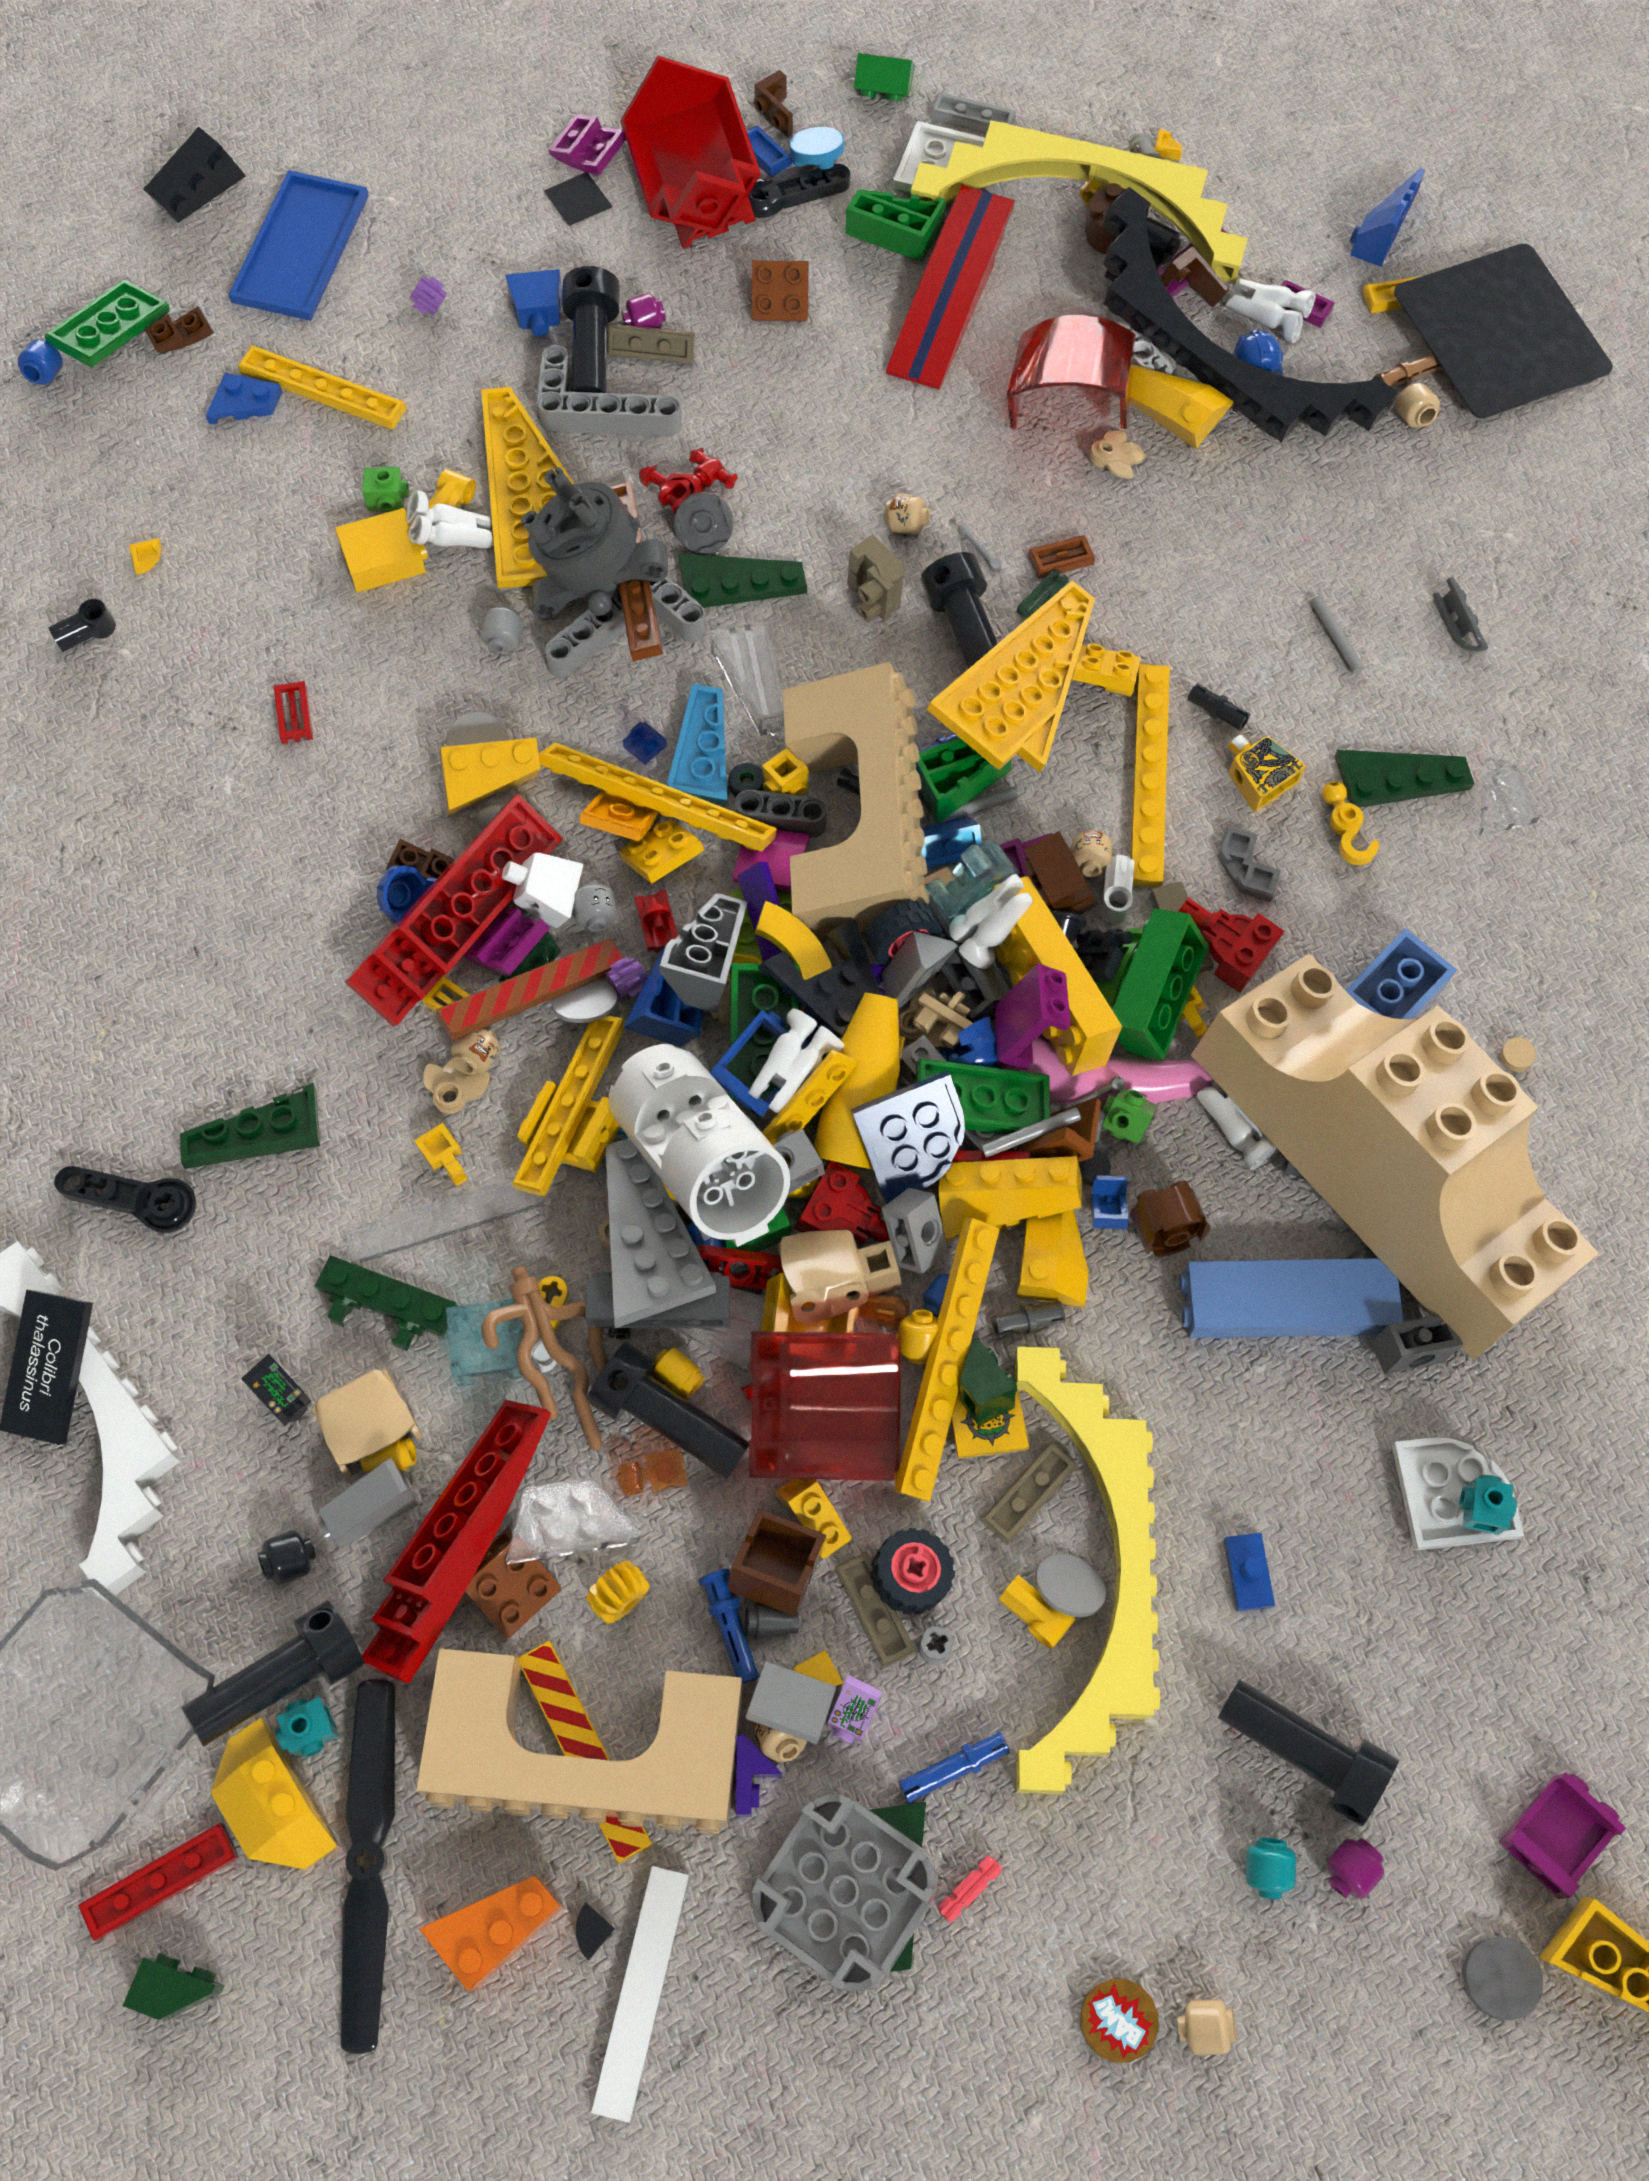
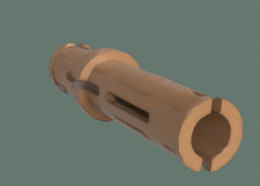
[1376,354,1442,388]

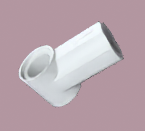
[1100,855,1135,924]

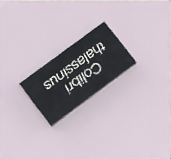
[0,1289,93,1445]

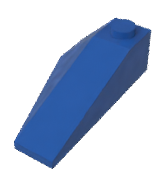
[1350,168,1425,267]

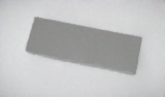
[931,92,1016,132]

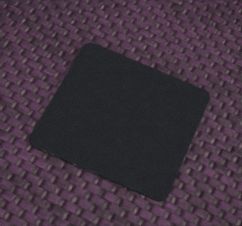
[1394,243,1613,418]

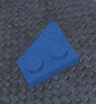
[206,373,282,424]

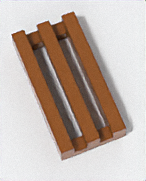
[1028,535,1095,579]

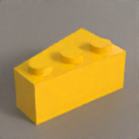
[440,738,541,817]

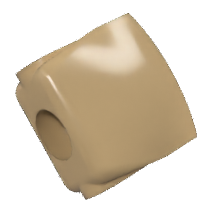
[777,1230,869,1325]
[312,1368,423,1479]

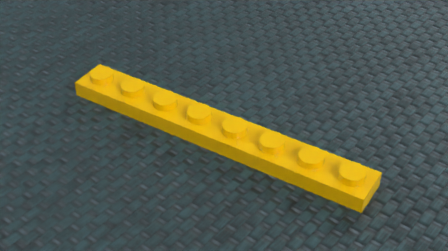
[1131,664,1170,887]
[539,742,777,851]
[893,1218,1000,1502]

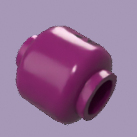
[622,294,666,329]
[1326,1838,1384,1899]

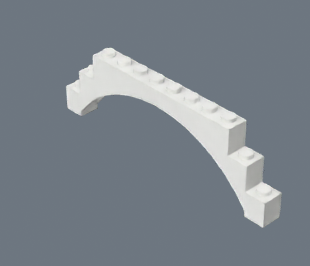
[0,1241,180,1600]

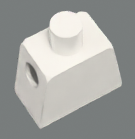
[502,853,583,928]

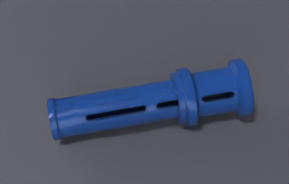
[698,1568,760,1684]

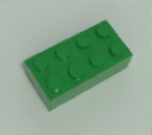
[1111,908,1209,1061]
[728,963,799,1101]

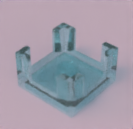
[925,843,1020,918]
[446,1299,524,1387]

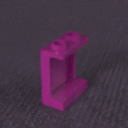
[994,963,1071,1069]
[1499,1772,1626,1899]

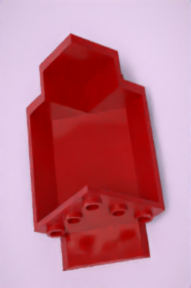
[620,55,761,249]

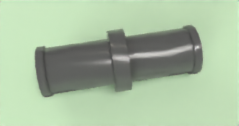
[992,1300,1065,1338]

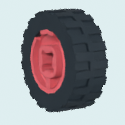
[865,900,942,967]
[870,1528,955,1615]

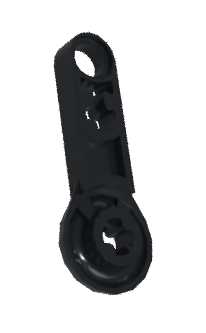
[747,164,850,218]
[54,1166,197,1233]

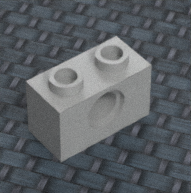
[882,1188,949,1274]

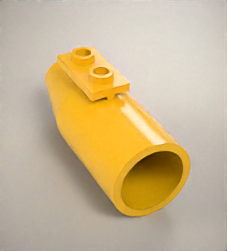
[813,993,905,1169]

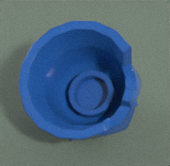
[1232,330,1284,376]
[377,866,436,923]
[939,1017,1000,1068]

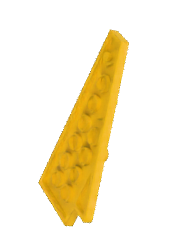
[481,387,574,589]
[926,580,1095,773]

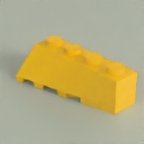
[939,1156,1082,1242]

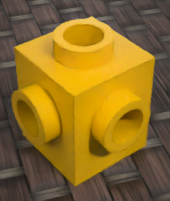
[762,748,809,796]

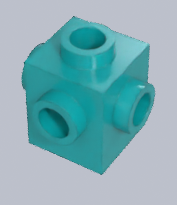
[1459,1475,1517,1535]
[275,1697,339,1758]

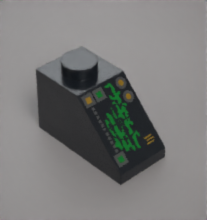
[241,1354,312,1426]

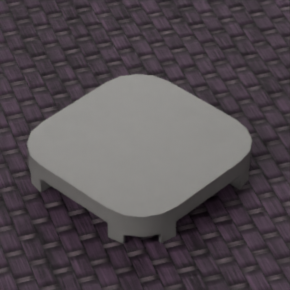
[751,1794,937,1991]

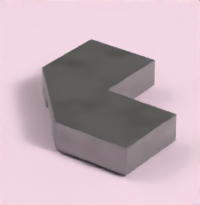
[1218,826,1281,902]

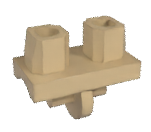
[913,991,974,1050]

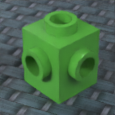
[362,466,409,512]
[1101,1089,1158,1144]

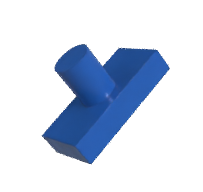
[1223,1533,1275,1612]

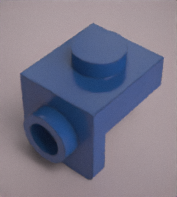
[1090,1175,1129,1229]

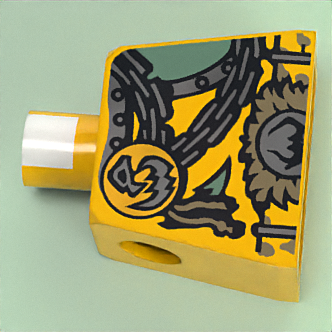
[1228,735,1306,812]

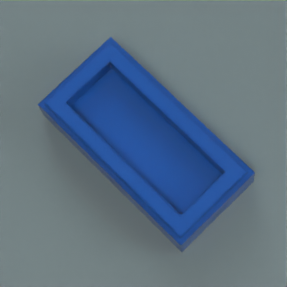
[747,125,792,177]

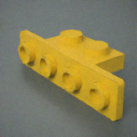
[762,1050,857,1145]

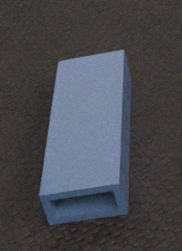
[1178,1258,1404,1338]

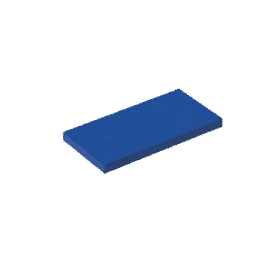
[228,170,369,321]

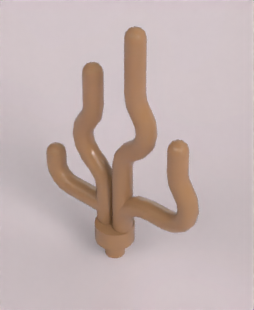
[481,1266,608,1451]

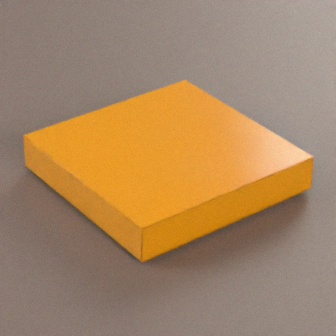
[579,790,660,841]

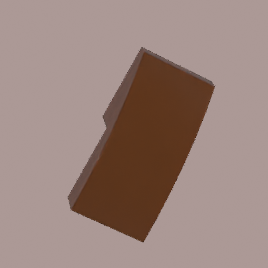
[145,306,214,353]
[385,839,455,882]

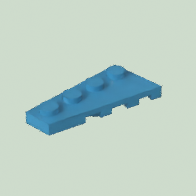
[667,684,727,806]

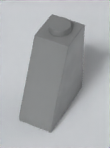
[318,1458,419,1548]

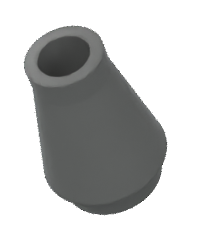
[744,1602,799,1640]

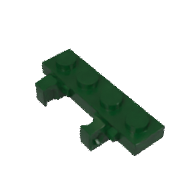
[315,1255,458,1351]

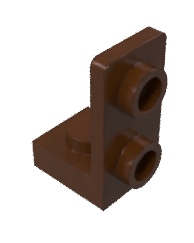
[754,70,793,137]
[1160,246,1229,307]

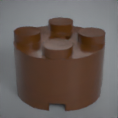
[1085,183,1126,254]
[1130,1180,1210,1257]

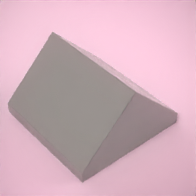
[881,931,958,1009]
[745,1661,837,1745]

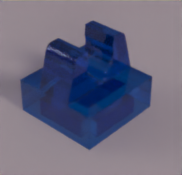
[622,721,667,765]

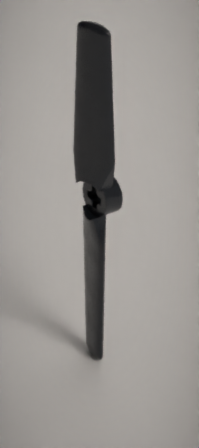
[341,1679,395,2054]

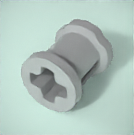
[1129,133,1160,159]
[919,1626,954,1665]

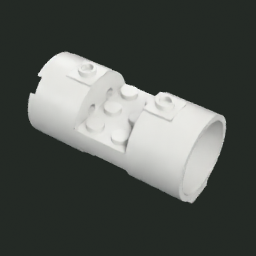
[609,1044,790,1247]

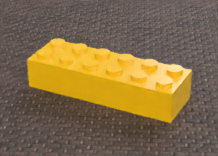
[992,876,1122,1077]

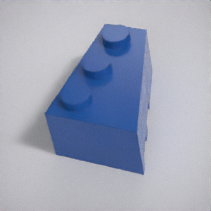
[623,946,703,1047]

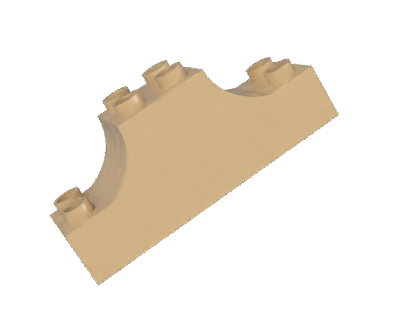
[1191,953,1599,1361]

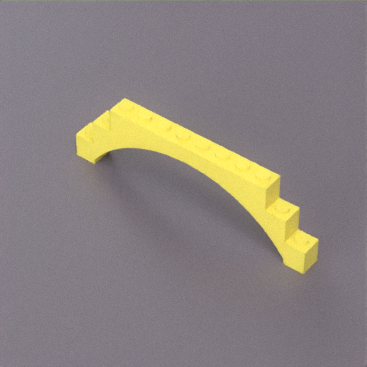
[911,120,1248,284]
[1014,1347,1160,1794]

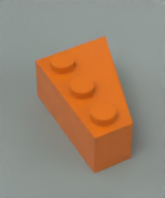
[418,1875,564,1992]

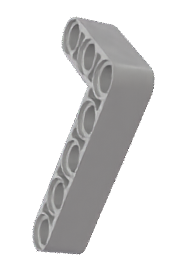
[537,345,682,436]
[545,576,706,678]

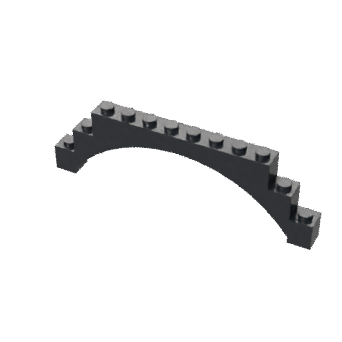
[1103,187,1398,442]

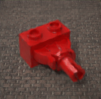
[1178,897,1285,993]
[793,1161,890,1244]

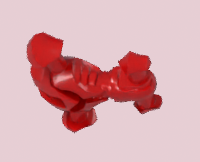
[639,448,738,514]

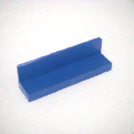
[921,817,984,868]

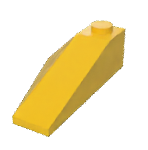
[1106,362,1233,449]
[1016,1210,1089,1307]

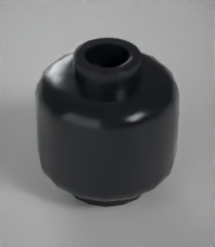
[257,1530,316,1585]

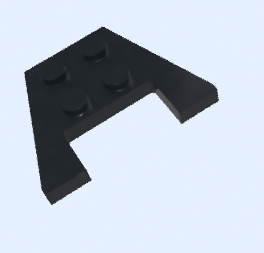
[758,919,880,1039]

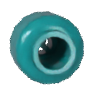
[1246,1837,1296,1899]

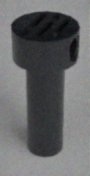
[562,266,620,393]
[920,552,998,669]
[586,1342,751,1479]
[181,1600,364,1747]
[1218,1679,1399,1827]

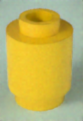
[653,1347,705,1399]

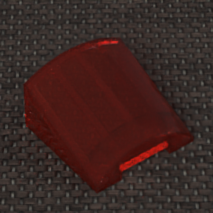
[1007,315,1136,429]
[749,1331,901,1481]

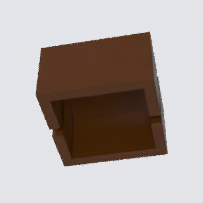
[1024,831,1098,915]
[727,1508,826,1617]

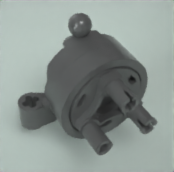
[521,467,668,620]

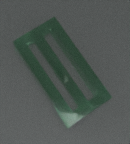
[1017,568,1077,619]

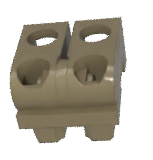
[847,534,905,623]

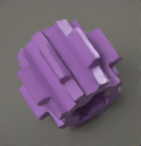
[409,276,447,316]
[606,957,647,999]

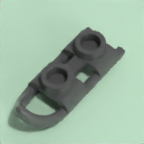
[1433,577,1488,651]

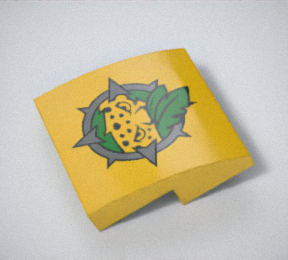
[950,1389,1029,1459]

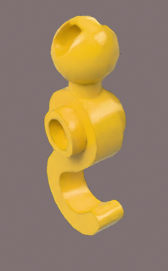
[1322,781,1379,866]

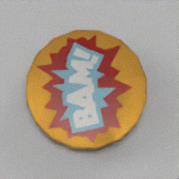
[1080,1979,1159,2063]

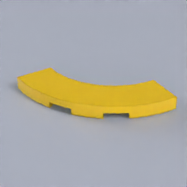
[755,901,832,1013]

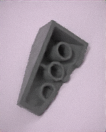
[658,893,748,1013]

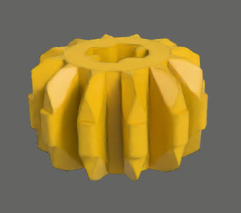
[586,1560,650,1624]

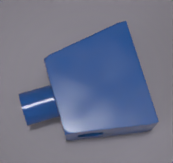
[506,269,562,337]

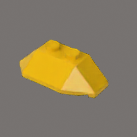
[210,1717,339,1870]

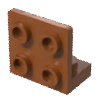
[751,260,809,321]
[1016,1097,1101,1162]
[465,1527,561,1638]

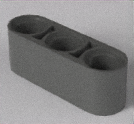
[735,790,827,838]

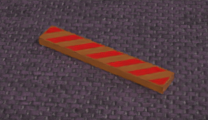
[436,938,624,1041]

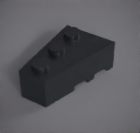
[143,127,246,223]

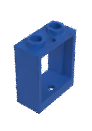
[709,1010,810,1119]

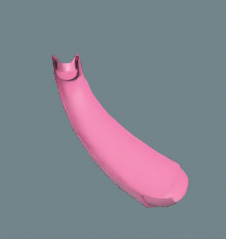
[999,1035,1214,1107]

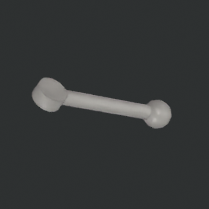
[958,524,1002,572]
[1061,1076,1124,1110]

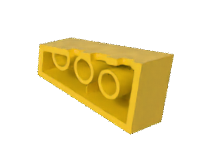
[1538,1896,1649,2013]

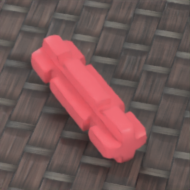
[937,1855,1002,1922]

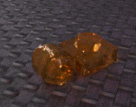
[616,1448,688,1496]

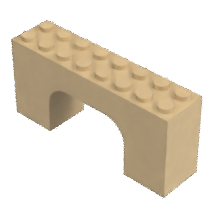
[783,662,929,941]
[416,1648,743,1835]

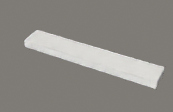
[591,1866,690,2123]

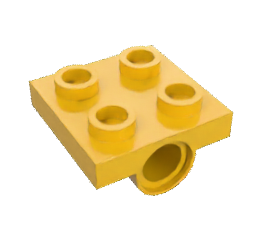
[1072,644,1141,697]
[618,819,704,884]

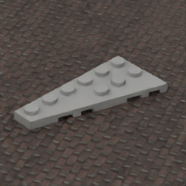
[605,1138,716,1328]

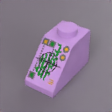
[827,1675,883,1745]

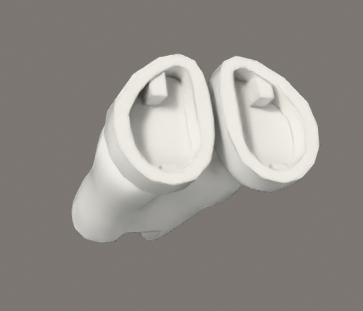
[1225,278,1316,344]
[406,490,494,549]
[949,874,1033,969]
[748,1008,844,1113]
[1197,1081,1279,1170]

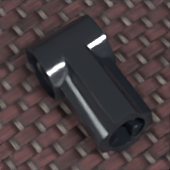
[48,599,116,652]

